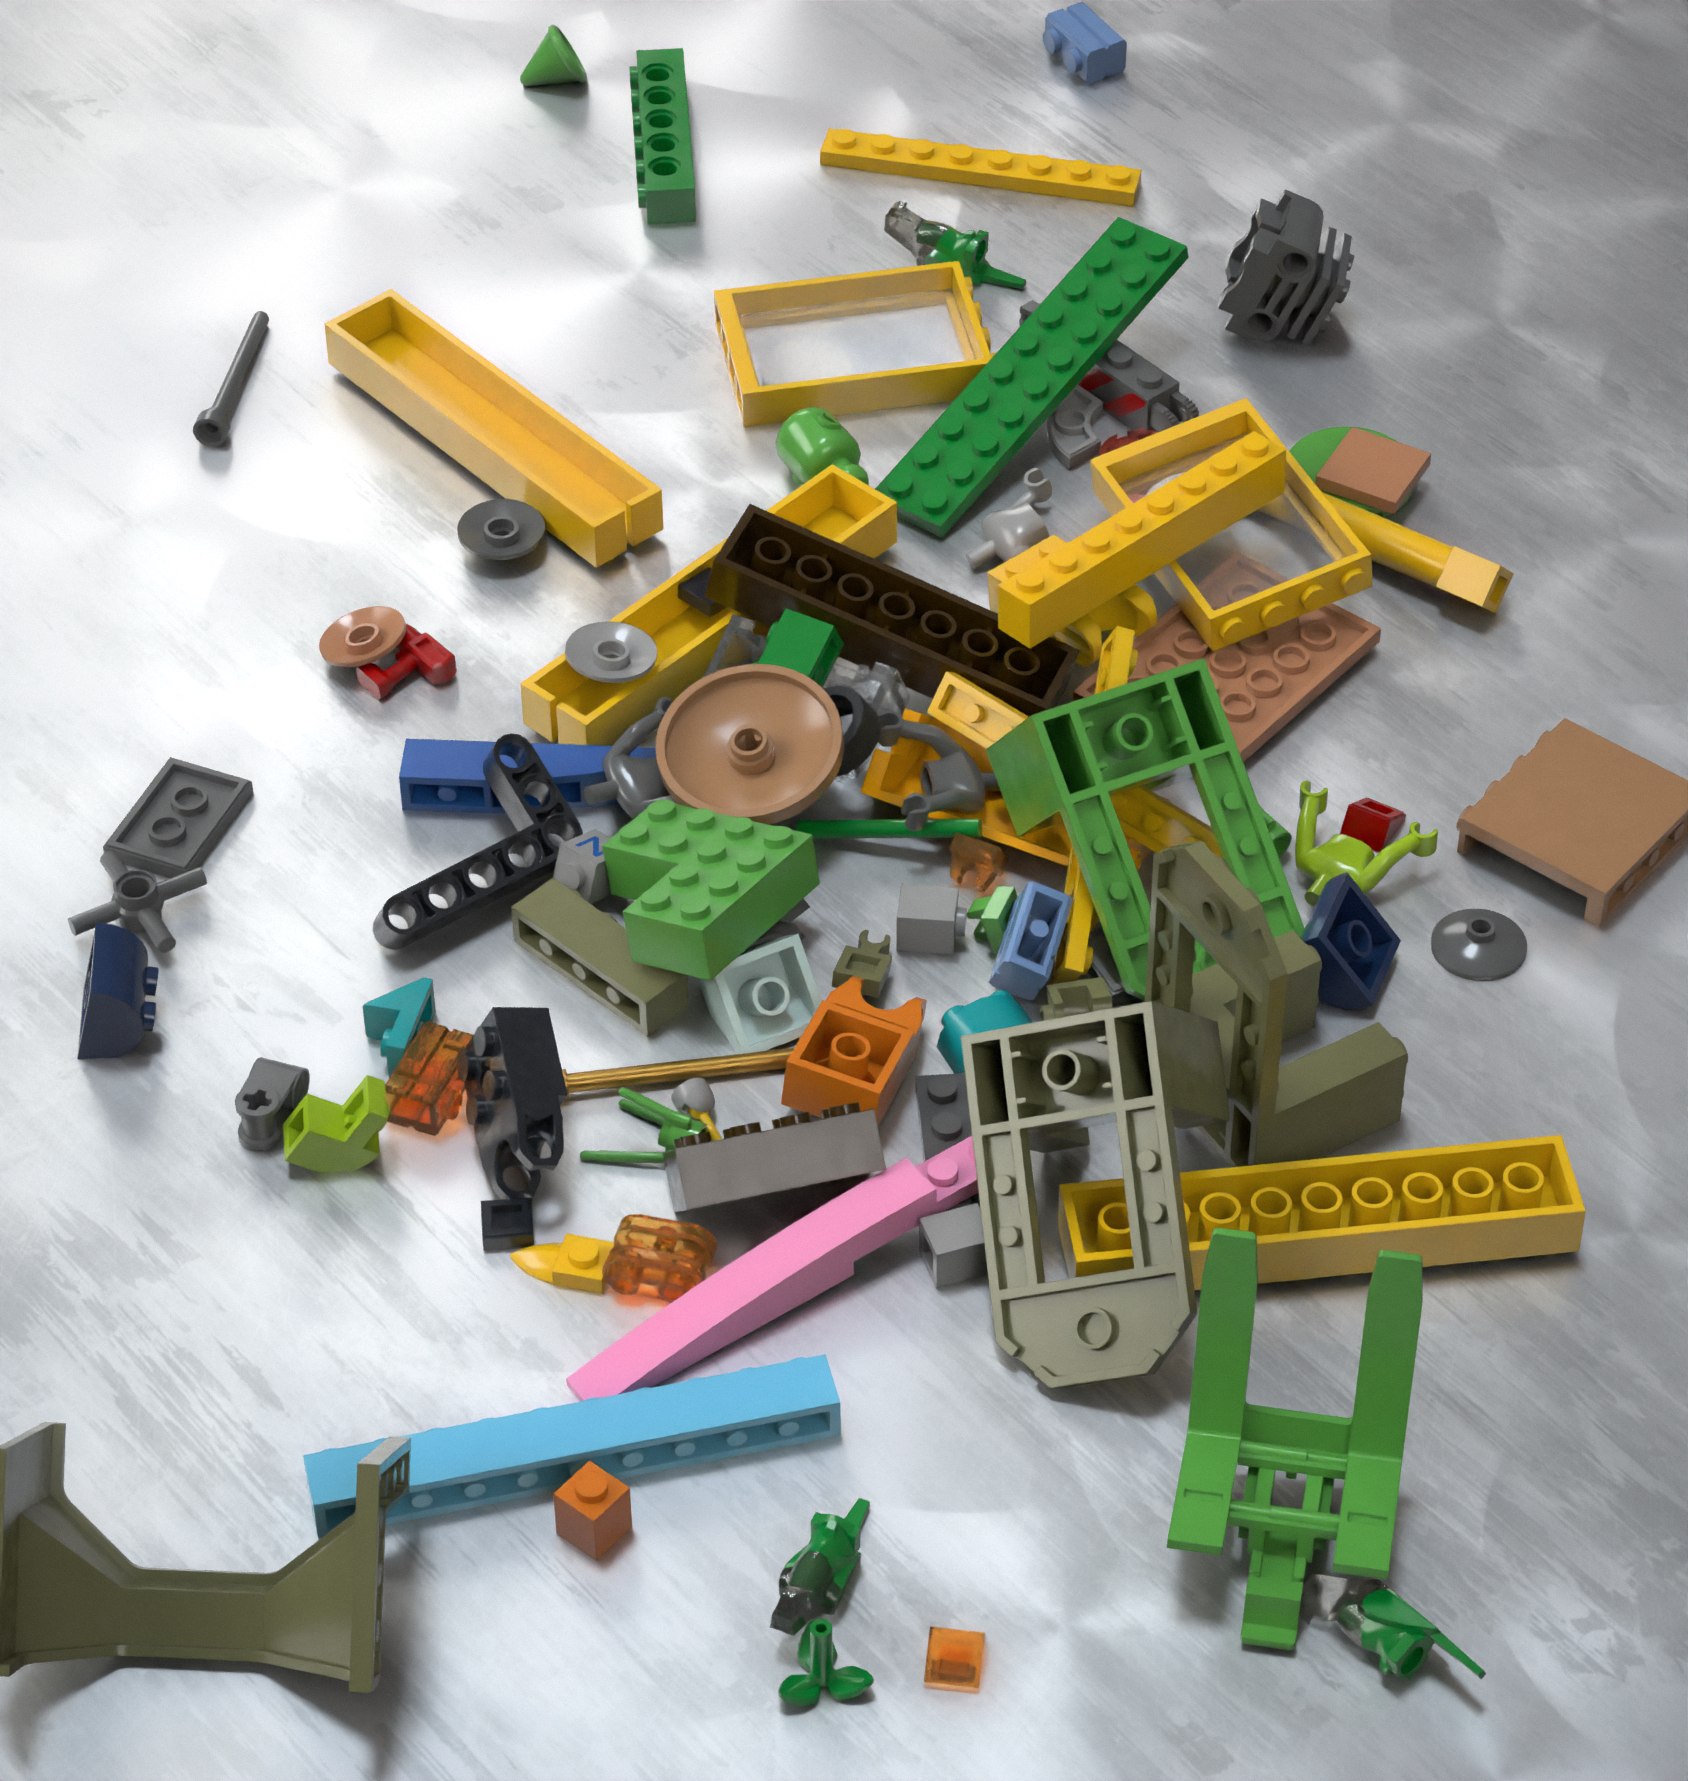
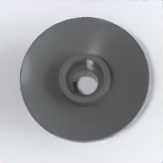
[457,499,545,560]
[1430,909,1527,981]

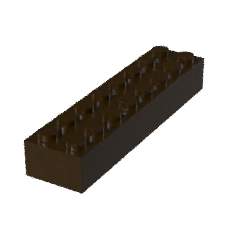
[705,504,1080,717]

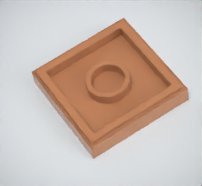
[1315,427,1431,514]

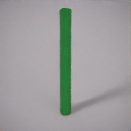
[796,819,983,839]

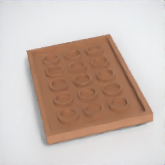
[1072,553,1381,763]

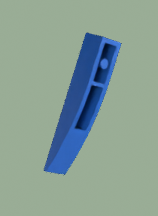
[399,738,656,814]

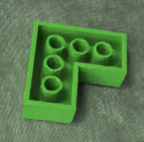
[602,800,820,981]

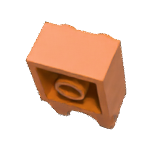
[781,975,927,1126]

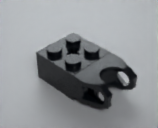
[457,1007,568,1199]

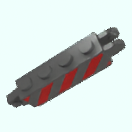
[1019,300,1200,436]

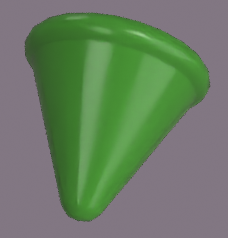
[520,24,587,86]

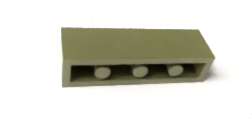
[511,878,689,1037]

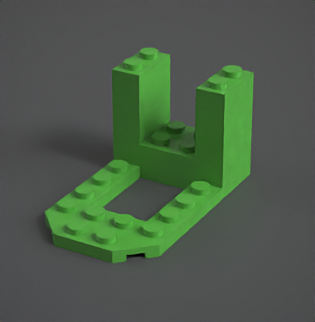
[986,658,1304,1002]

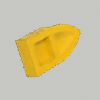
[510,1233,616,1293]

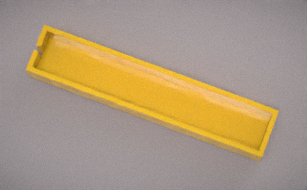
[324,289,664,568]
[520,464,897,746]

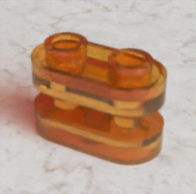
[602,1214,718,1303]

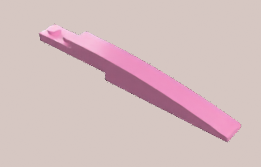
[566,1136,979,1402]

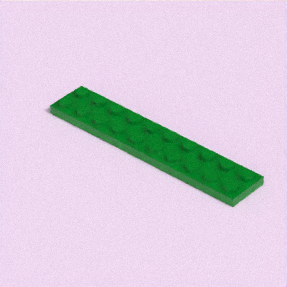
[875,217,1189,538]

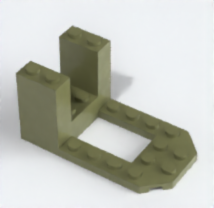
[1145,841,1408,1167]
[961,1001,1230,1389]

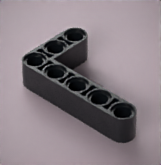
[372,733,583,950]

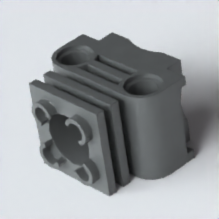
[1218,189,1354,346]

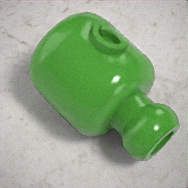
[775,407,869,485]

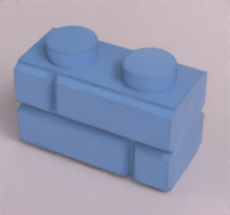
[1043,2,1127,85]
[988,881,1073,1001]

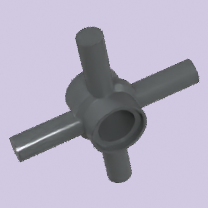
[68,850,207,953]

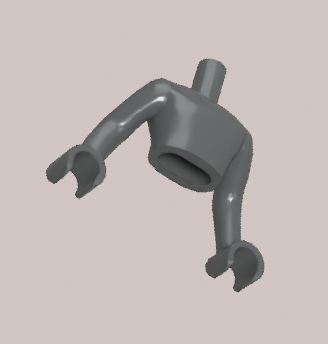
[584,697,677,819]
[878,709,1001,831]

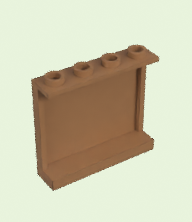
[1456,718,1688,927]

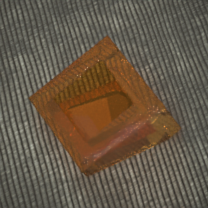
[924,1626,986,1689]

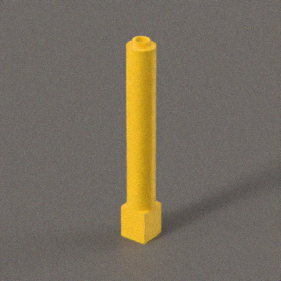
[1255,492,1514,614]

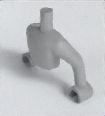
[966,468,1052,569]

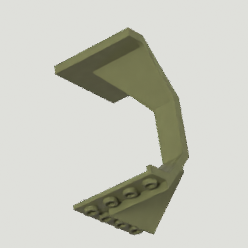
[0,1422,411,1693]

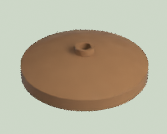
[655,664,844,825]

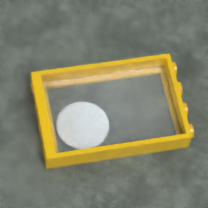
[714,261,996,427]
[1090,398,1373,652]

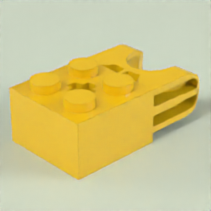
[987,535,1157,666]

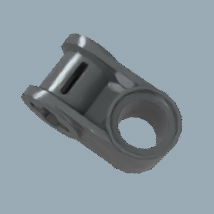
[235,1057,310,1151]

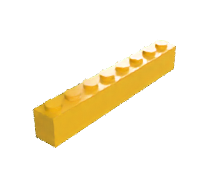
[998,431,1286,648]

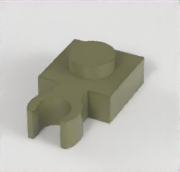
[832,930,892,998]

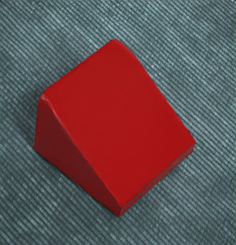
[1340,797,1406,851]

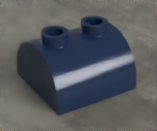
[1300,872,1401,1009]
[77,922,159,1059]

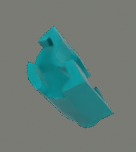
[936,990,1033,1074]

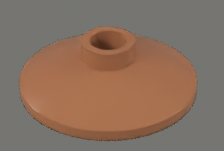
[319,606,406,667]

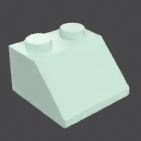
[697,934,822,1054]

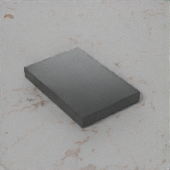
[103,757,253,878]

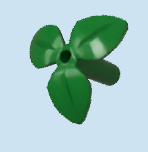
[778,1619,874,1706]

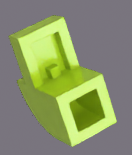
[283,1075,390,1173]

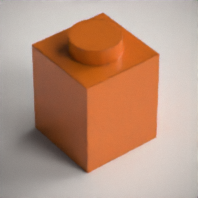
[553,1460,632,1561]

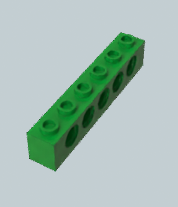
[629,48,696,224]

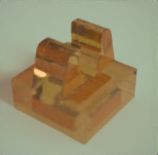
[949,833,1008,892]

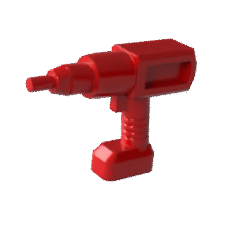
[356,624,457,700]

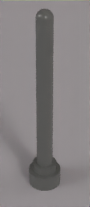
[193,311,269,447]

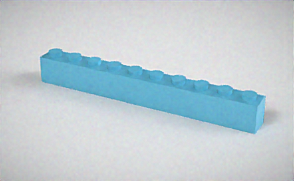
[303,1354,841,1538]

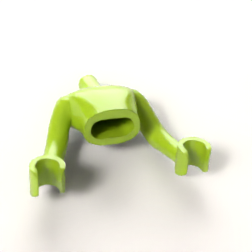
[1295,781,1438,907]

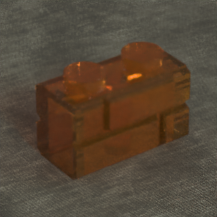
[385,1021,473,1136]

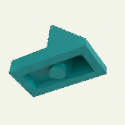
[362,978,436,1082]

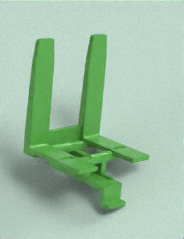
[1167,1228,1423,1650]

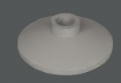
[565,621,657,683]

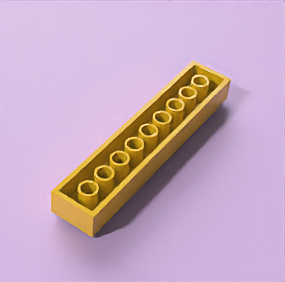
[1058,1135,1586,1290]

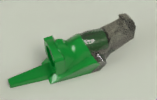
[884,201,1026,289]
[770,1498,870,1636]
[1299,1574,1486,1680]

